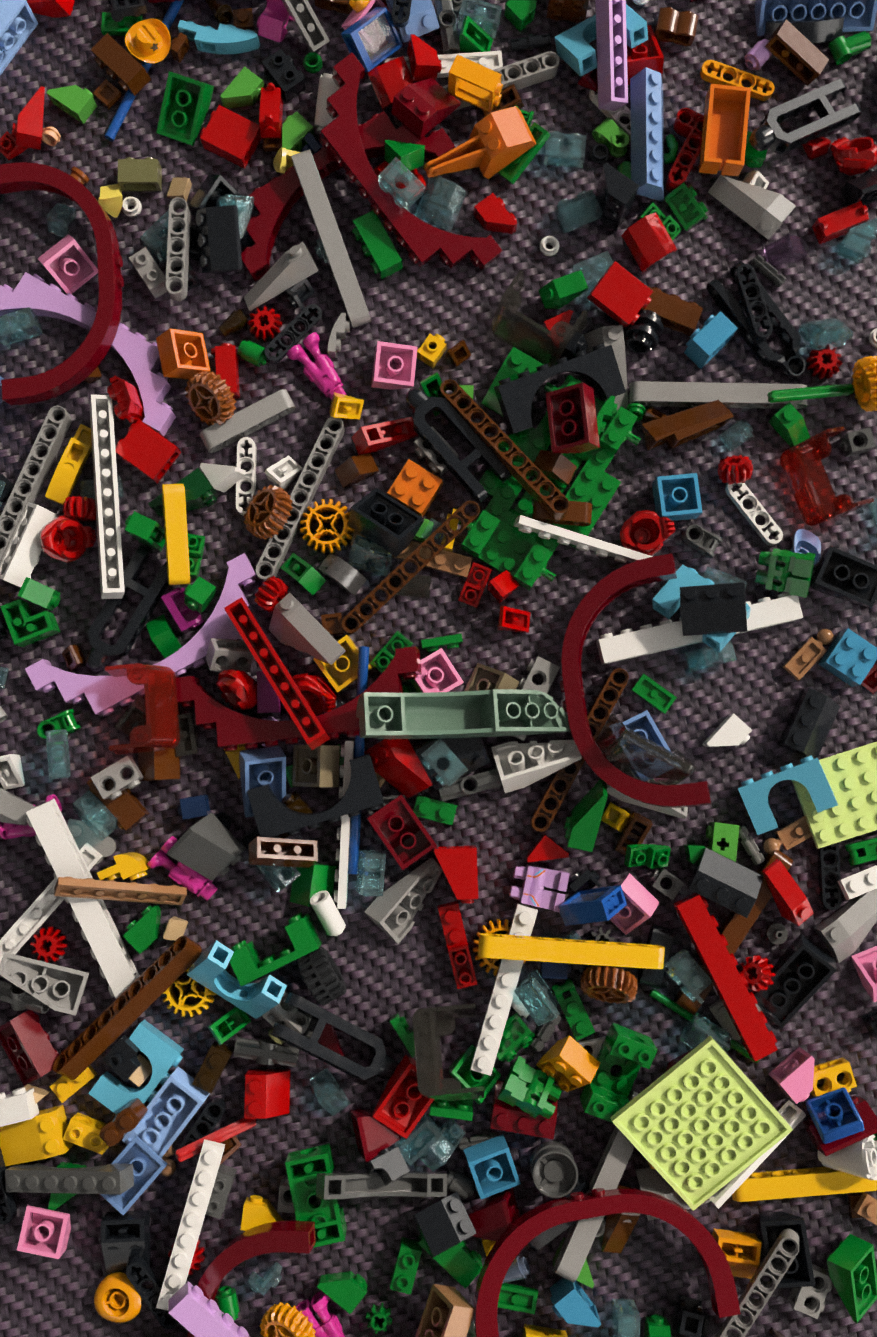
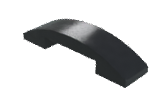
[764,17,844,43]

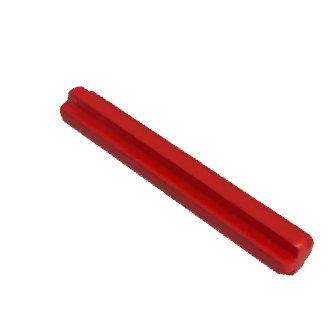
[175,1118,256,1162]

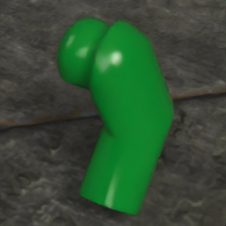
[663,134,678,165]

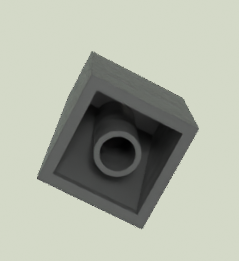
[167,812,246,881]

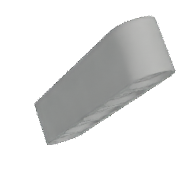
[165,197,191,301]
[199,389,296,453]

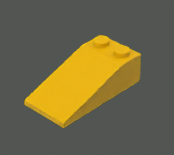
[0,1104,73,1166]

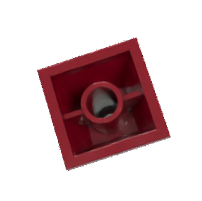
[350,1110,402,1162]
[466,1187,520,1242]

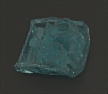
[415,176,466,233]
[219,194,255,239]
[798,318,853,350]

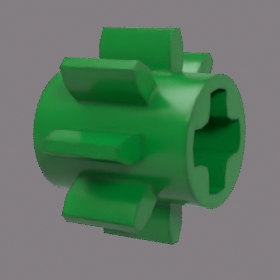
[366,1302,392,1334]

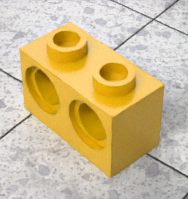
[810,1057,857,1097]
[63,1112,109,1155]

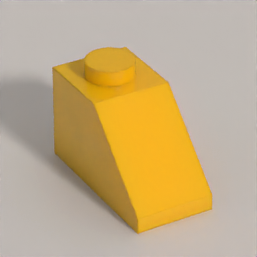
[240,1195,284,1231]

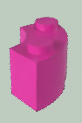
[257,0,293,42]

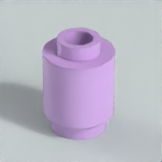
[744,39,772,71]

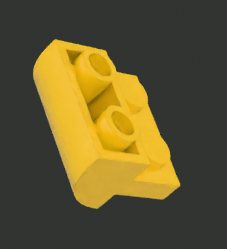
[97,852,151,881]

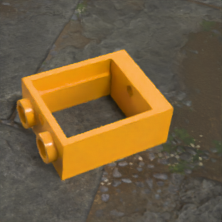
[448,54,503,113]

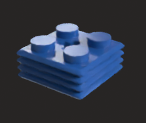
[805,1087,865,1144]

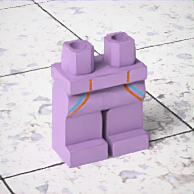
[509,865,570,913]

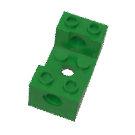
[229,912,322,986]
[580,1022,657,1124]
[285,1144,347,1248]

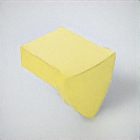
[273,147,300,173]
[98,184,123,218]

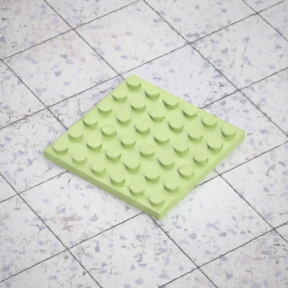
[610,1035,793,1211]

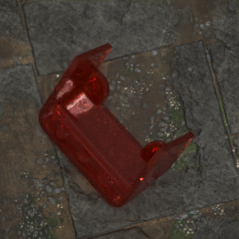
[780,426,875,526]
[105,663,180,755]

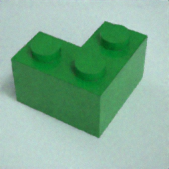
[0,599,61,647]

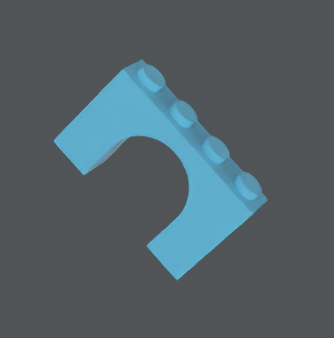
[555,4,648,77]
[652,564,750,653]
[738,755,838,835]
[187,940,287,1019]
[88,1019,184,1114]

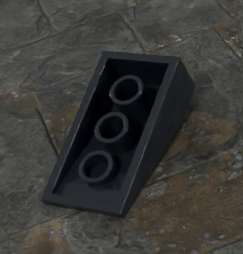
[754,934,837,1028]

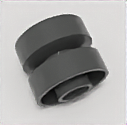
[530,1141,578,1198]

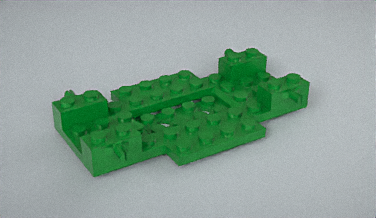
[458,375,641,591]

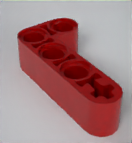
[665,108,704,193]

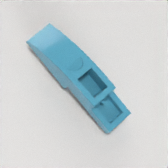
[178,20,260,54]

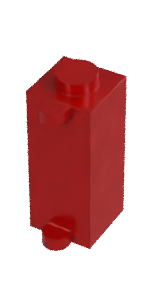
[259,83,283,138]
[812,201,869,244]
[211,343,240,399]

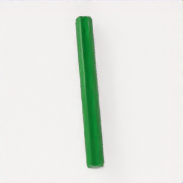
[767,383,854,403]

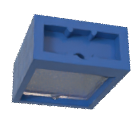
[341,7,403,72]
[559,885,627,926]

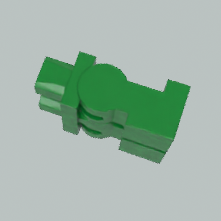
[755,548,816,598]
[498,1056,562,1119]

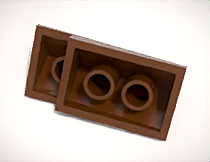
[642,400,734,450]
[137,697,181,781]

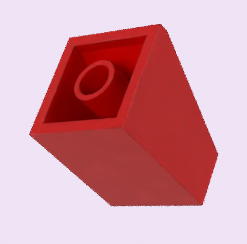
[434,846,478,903]

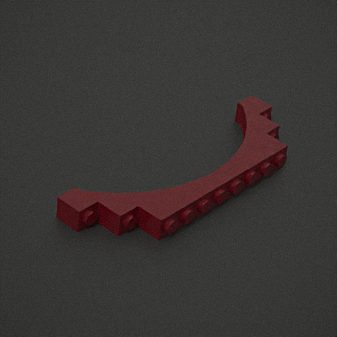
[320,52,503,270]
[241,111,455,282]
[173,646,422,752]

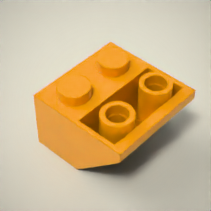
[536,1035,600,1092]
[712,1228,762,1279]

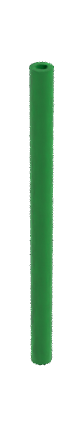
[649,989,759,1063]

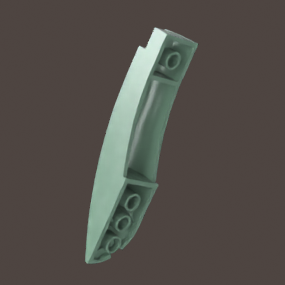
[356,689,571,739]

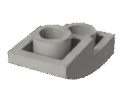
[327,313,350,358]

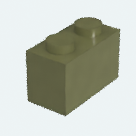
[118,157,162,191]

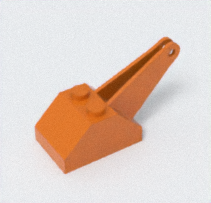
[424,106,537,179]

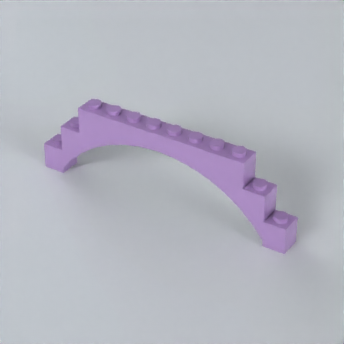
[0,272,176,437]
[25,553,258,717]

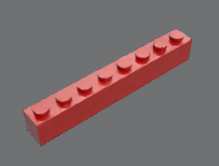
[224,597,330,750]
[673,893,778,1062]

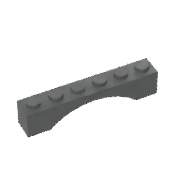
[5,1162,134,1195]
[316,1172,447,1200]

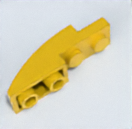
[45,424,92,505]

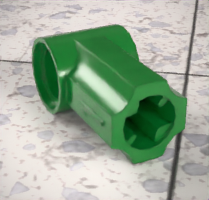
[828,31,871,65]

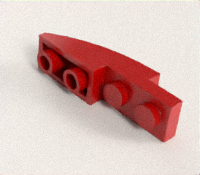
[438,901,477,989]

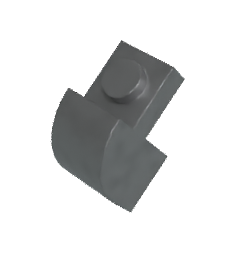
[318,553,367,596]

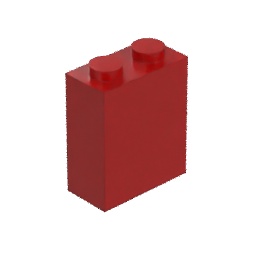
[200,105,262,169]
[587,261,653,328]
[115,419,182,484]

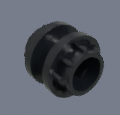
[624,310,664,354]

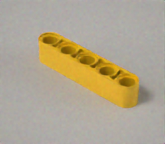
[162,483,190,585]

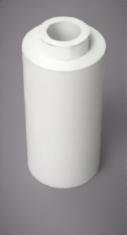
[310,890,346,936]

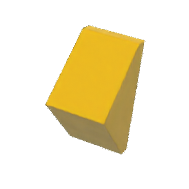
[329,392,364,420]

